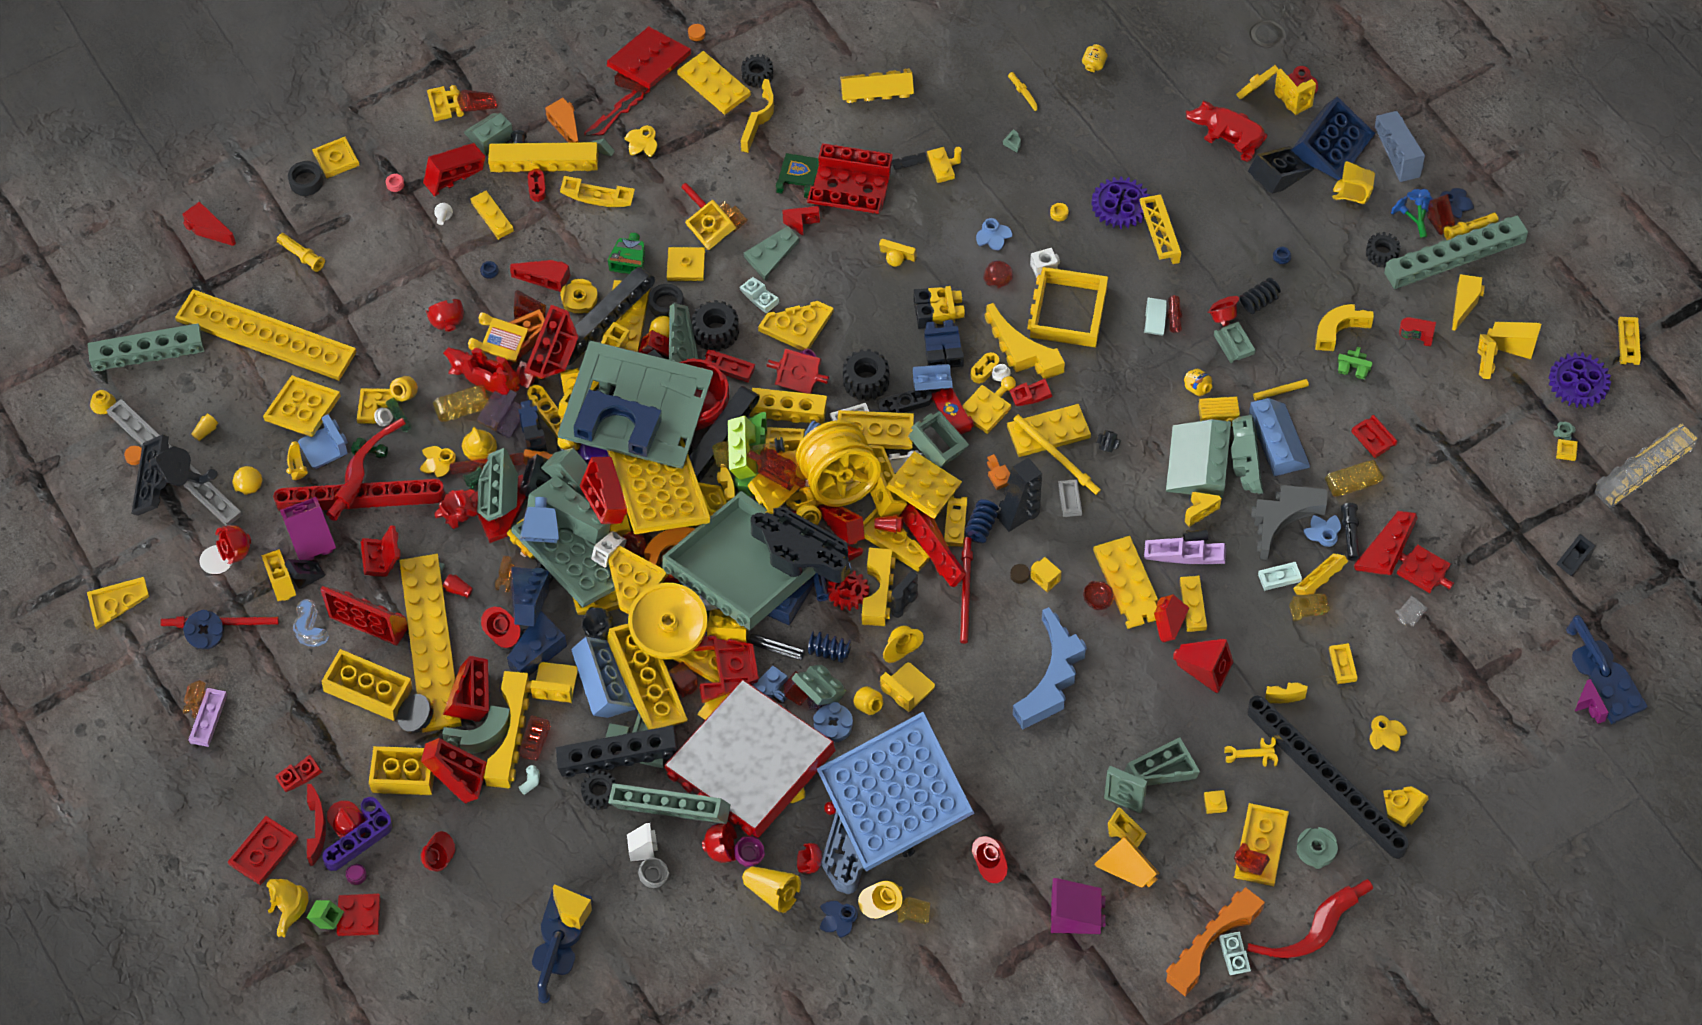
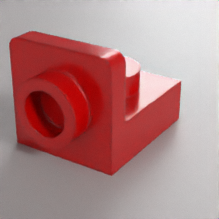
[516,360,536,389]

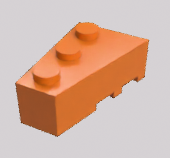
[506,309,545,366]

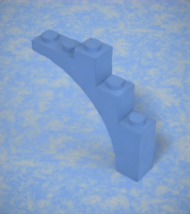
[1013,607,1087,730]

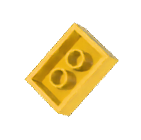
[369,746,434,795]

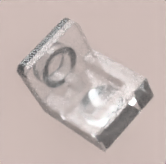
[1395,595,1428,627]

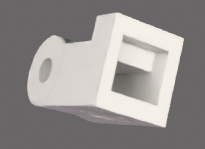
[591,531,626,567]

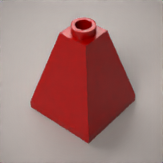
[1173,639,1233,693]

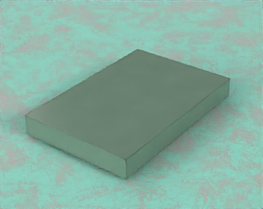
[1104,766,1148,813]

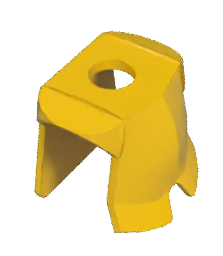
[1332,161,1375,204]

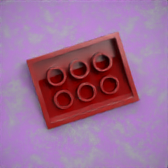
[320,586,408,646]

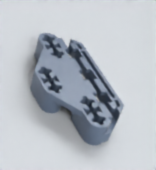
[821,811,864,894]

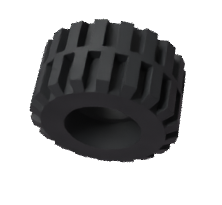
[692,300,739,351]
[843,349,890,401]

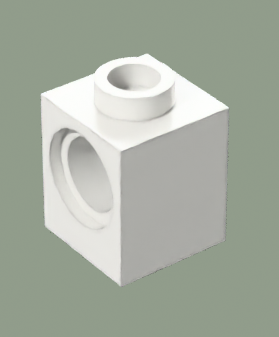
[1030,248,1060,278]

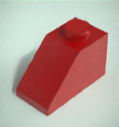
[1154,594,1189,642]

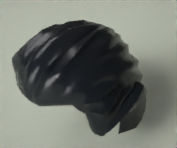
[582,607,614,640]

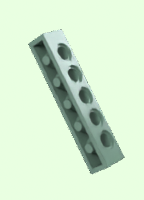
[88,323,204,371]
[608,784,731,824]

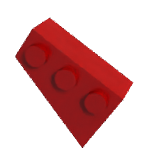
[423,143,485,197]

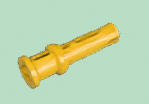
[1443,213,1499,240]
[277,233,325,272]

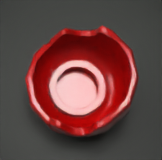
[797,843,823,874]

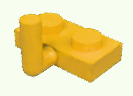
[927,147,962,183]

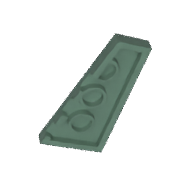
[669,303,698,362]

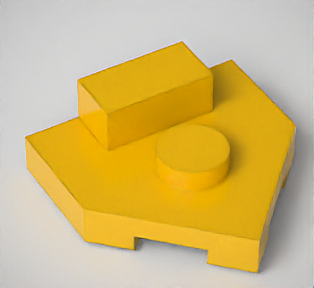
[1383,786,1429,828]

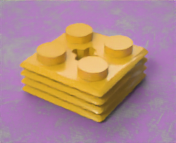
[685,200,736,250]

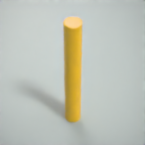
[1253,379,1309,401]

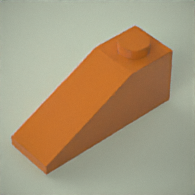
[545,98,578,143]

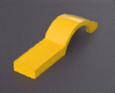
[741,79,774,153]

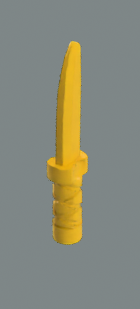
[1008,72,1037,111]

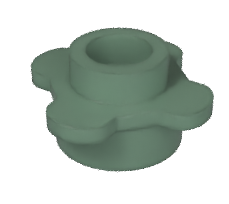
[1553,422,1576,441]

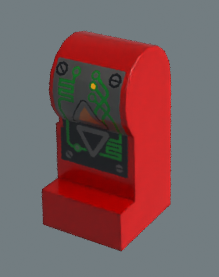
[1399,317,1436,347]

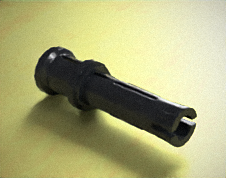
[1341,503,1360,561]

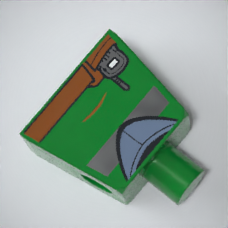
[608,233,645,274]

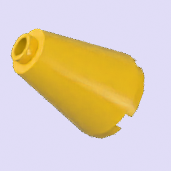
[742,866,801,913]

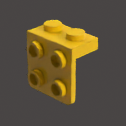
[530,662,578,703]
[880,662,935,712]

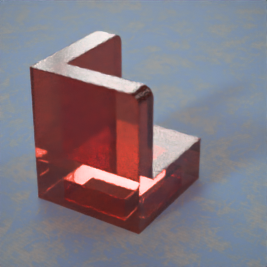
[784,671,808,706]

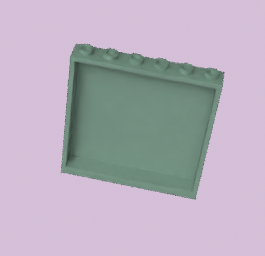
[662,491,816,630]

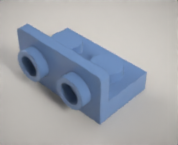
[913,364,953,391]

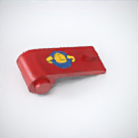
[932,388,974,435]

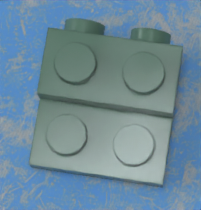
[792,665,846,705]

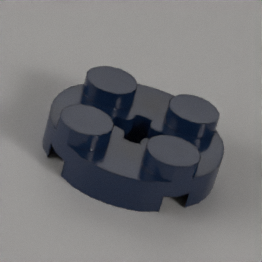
[183,610,224,649]

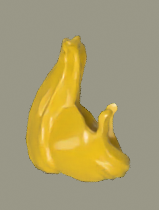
[266,879,309,937]

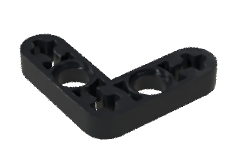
[879,390,932,413]

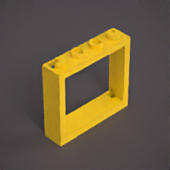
[1027,267,1108,348]

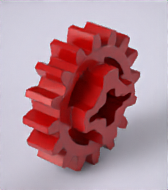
[827,570,869,611]

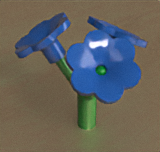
[1391,189,1438,238]

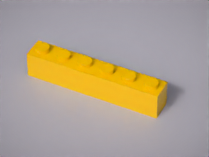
[488,142,598,173]

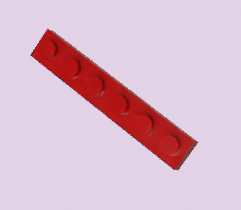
[900,501,967,587]

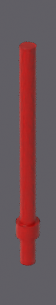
[960,537,973,644]
[161,616,279,628]

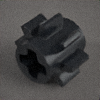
[1096,430,1121,453]

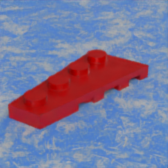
[1354,511,1418,575]

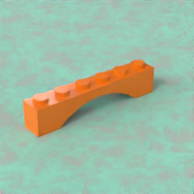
[1166,887,1265,997]

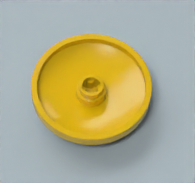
[628,583,707,659]

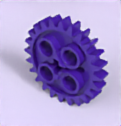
[1091,176,1151,229]
[1548,352,1611,408]

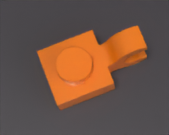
[987,454,1010,490]

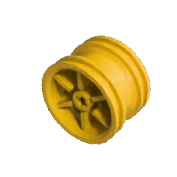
[796,420,881,507]

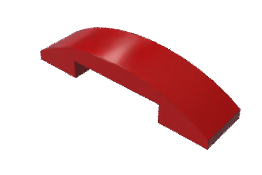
[307,784,326,866]

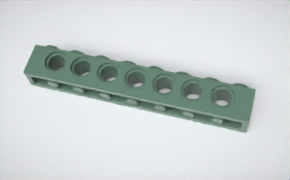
[1384,215,1528,289]

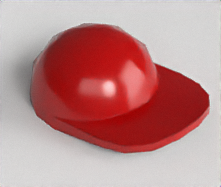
[421,831,455,872]

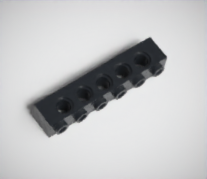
[556,725,679,777]

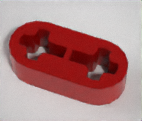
[528,169,546,202]

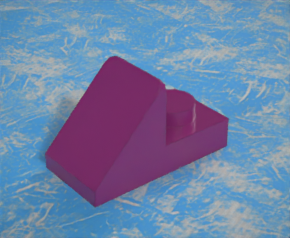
[1575,679,1608,724]

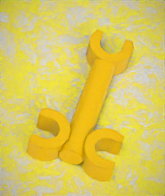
[1224,737,1278,767]

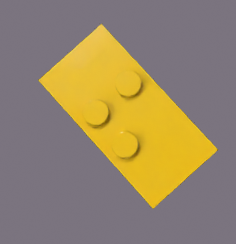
[322,649,412,721]

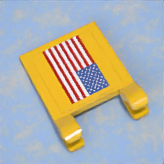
[468,313,528,362]

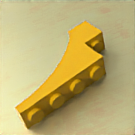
[984,303,1065,379]

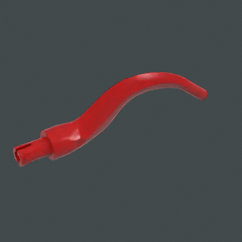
[326,418,406,521]
[1247,879,1373,958]

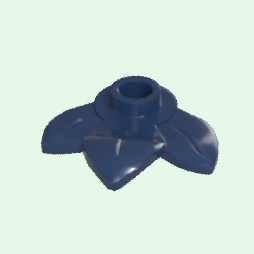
[1439,188,1474,219]
[820,901,858,938]

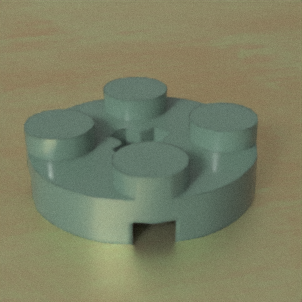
[1296,827,1338,869]

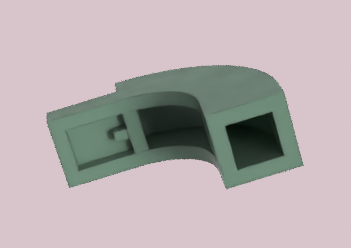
[442,706,511,754]

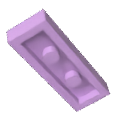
[188,688,227,747]

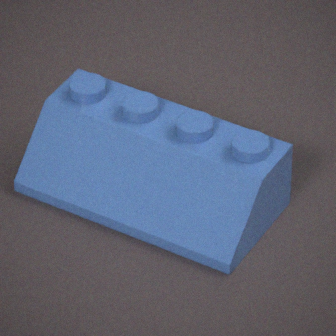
[1249,398,1310,476]
[571,637,636,718]

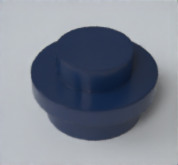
[1273,247,1291,264]
[480,261,499,279]

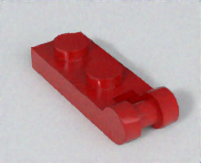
[705,350,755,383]

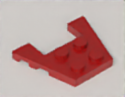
[694,635,759,703]

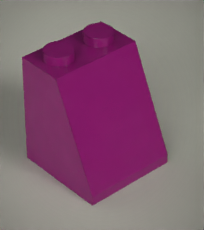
[280,497,336,560]
[1051,878,1105,934]

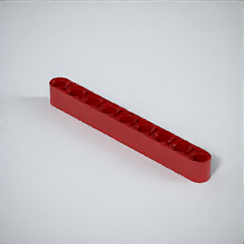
[273,479,446,511]

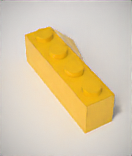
[840,68,914,103]

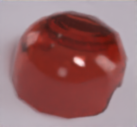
[983,261,1013,288]
[622,531,647,557]
[1083,581,1114,610]

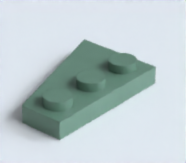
[744,226,799,281]

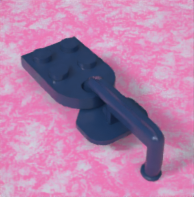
[1566,615,1648,725]
[532,889,592,1003]

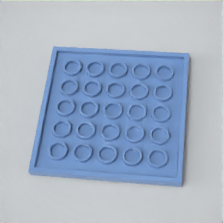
[817,712,975,871]

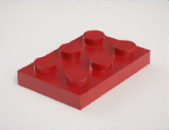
[228,816,298,886]

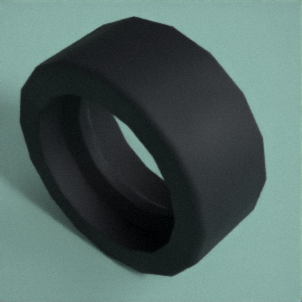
[287,161,324,196]
[649,283,684,317]

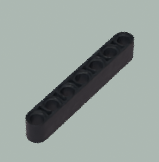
[567,267,655,366]
[689,386,760,483]

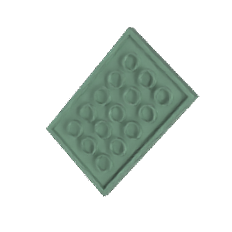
[511,521,615,608]

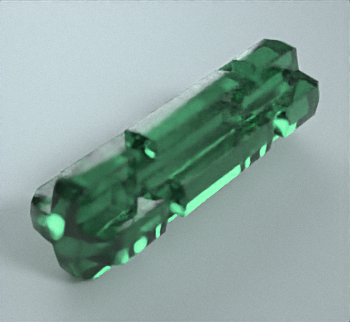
[386,398,412,432]

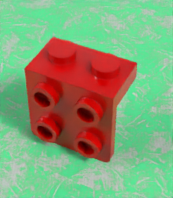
[361,525,400,577]

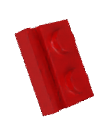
[1351,415,1397,458]

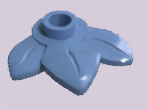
[976,218,1012,250]
[1304,515,1341,547]

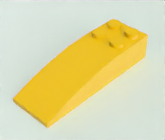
[607,624,688,730]

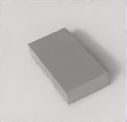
[1058,479,1082,517]

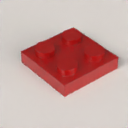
[337,894,380,936]

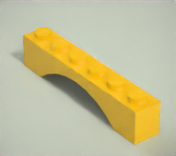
[558,322,630,417]
[484,671,532,788]

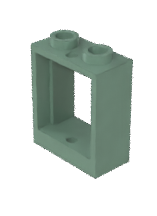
[908,411,969,468]

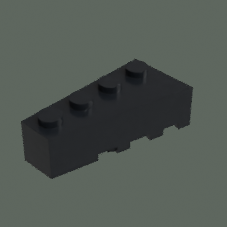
[997,457,1042,532]

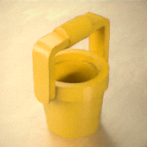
[786,486,822,512]

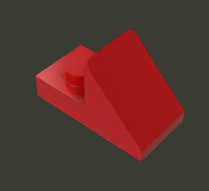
[782,206,820,235]

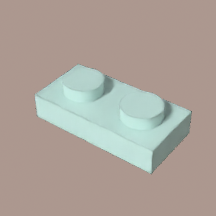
[1258,562,1302,591]

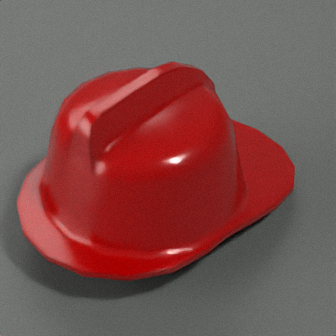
[1207,296,1239,327]
[481,606,521,648]
[327,801,366,838]
[972,836,1008,883]

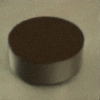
[1010,564,1030,584]

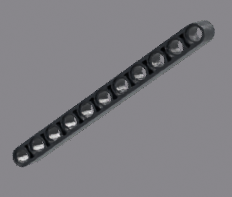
[1247,695,1409,859]

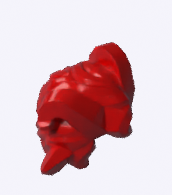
[434,489,478,529]

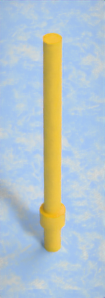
[1013,414,1101,495]

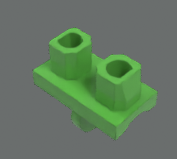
[1338,346,1372,379]

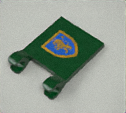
[776,153,819,198]

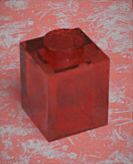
[668,661,698,697]

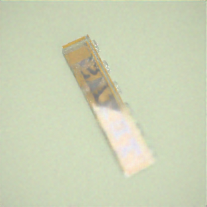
[1595,424,1698,509]

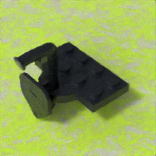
[131,434,218,516]

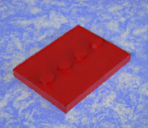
[607,26,691,89]

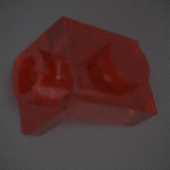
[1234,843,1270,876]

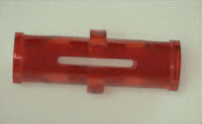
[1167,295,1182,333]

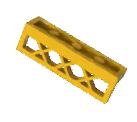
[1139,194,1181,264]

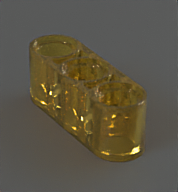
[433,385,490,422]
[1325,460,1383,497]

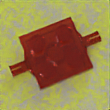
[747,446,806,491]

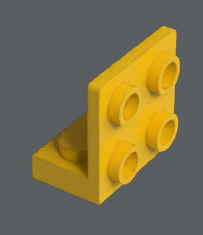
[1274,69,1316,115]

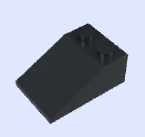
[1248,146,1314,194]

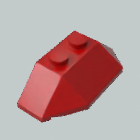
[524,305,578,379]

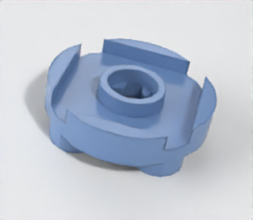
[813,702,853,742]

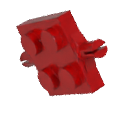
[767,349,829,394]
[1397,544,1454,593]

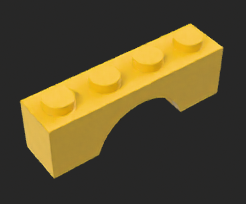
[862,548,896,626]

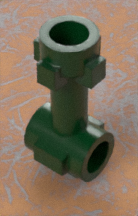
[351,438,388,458]

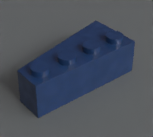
[511,567,550,626]

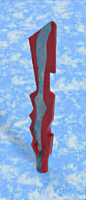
[584,84,650,136]

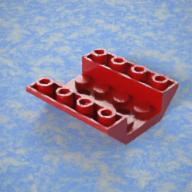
[807,143,893,214]

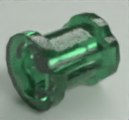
[462,466,482,489]

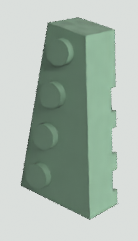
[527,476,611,544]

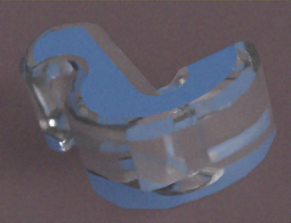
[293,599,329,647]

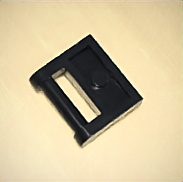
[892,571,918,618]

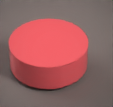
[386,174,404,192]

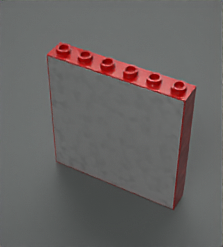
[665,679,836,838]

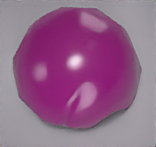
[734,836,765,867]

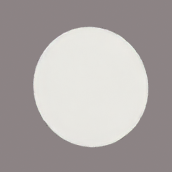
[200,545,232,574]

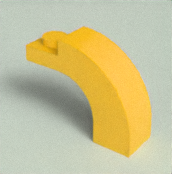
[1315,304,1374,351]

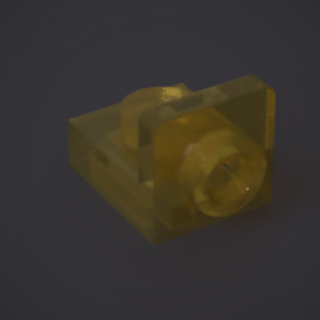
[897,897,930,924]

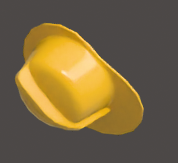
[883,625,924,663]
[858,881,903,919]

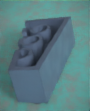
[1375,111,1425,182]

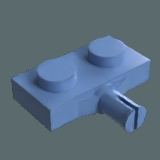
[752,666,788,703]

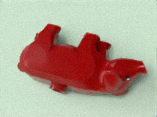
[1186,101,1268,162]
[443,347,520,396]

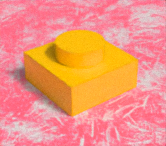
[1204,790,1227,814]

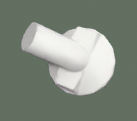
[435,203,453,225]

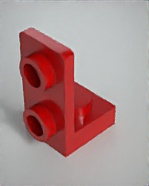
[638,330,669,357]

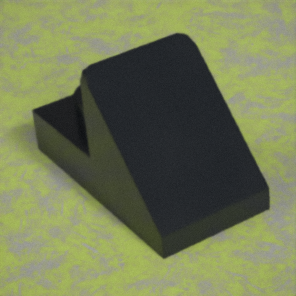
[1556,534,1596,576]
[284,559,326,589]

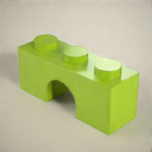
[728,416,757,480]

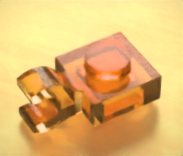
[719,201,748,232]
[495,555,515,592]
[183,680,206,718]

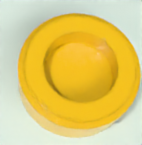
[1050,203,1069,221]

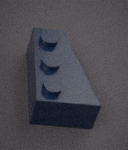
[507,611,567,676]

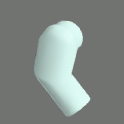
[519,765,540,795]

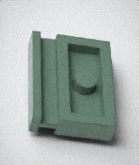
[1214,322,1255,363]

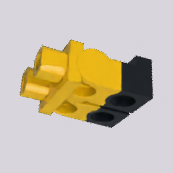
[913,286,965,329]

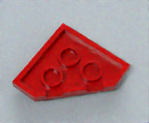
[471,475,528,543]

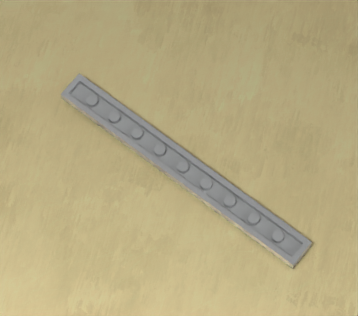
[107,399,242,526]

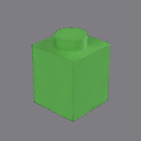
[306,900,344,929]

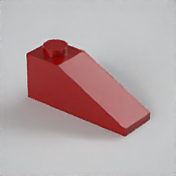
[182,202,236,246]
[510,260,571,292]
[817,505,865,544]

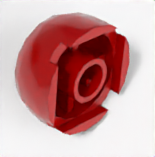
[426,299,464,332]
[215,525,251,564]
[702,822,737,863]

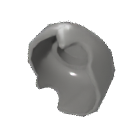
[638,857,669,888]

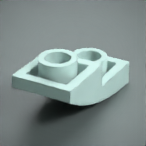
[739,277,780,314]
[1144,298,1166,336]
[1219,931,1251,976]

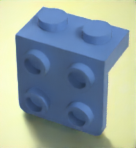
[298,415,348,469]

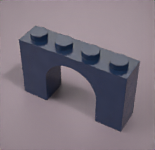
[574,389,662,457]

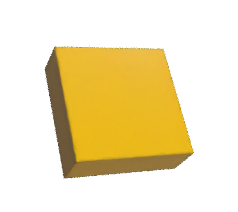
[1556,439,1578,461]

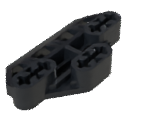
[750,507,850,583]

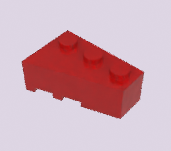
[580,457,627,524]
[443,656,489,722]
[421,738,487,804]

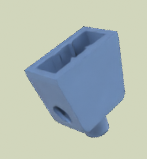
[520,497,559,543]

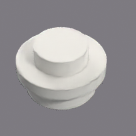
[992,364,1011,381]
[374,408,393,427]

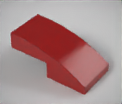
[1009,379,1053,406]

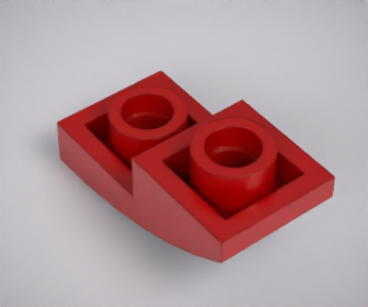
[275,755,323,792]

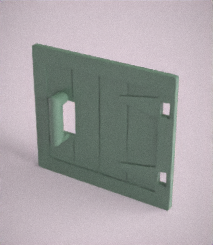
[558,341,713,469]

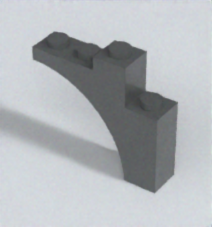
[1251,485,1327,560]

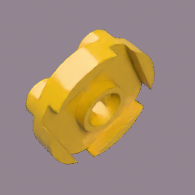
[560,279,598,313]

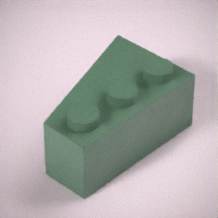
[541,448,588,501]
[1125,737,1200,786]

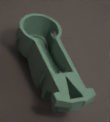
[1231,415,1264,494]

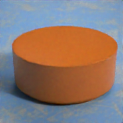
[688,24,706,41]
[124,446,142,465]

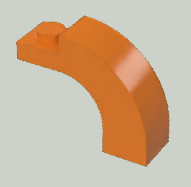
[644,527,695,567]

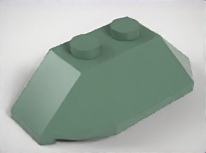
[477,448,518,521]

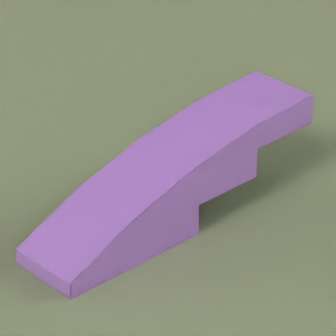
[1144,538,1226,564]

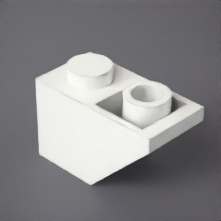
[627,823,658,861]

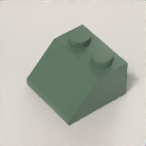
[464,113,513,155]

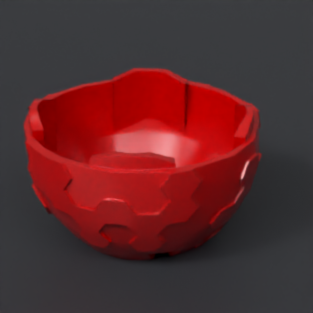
[679,358,729,430]

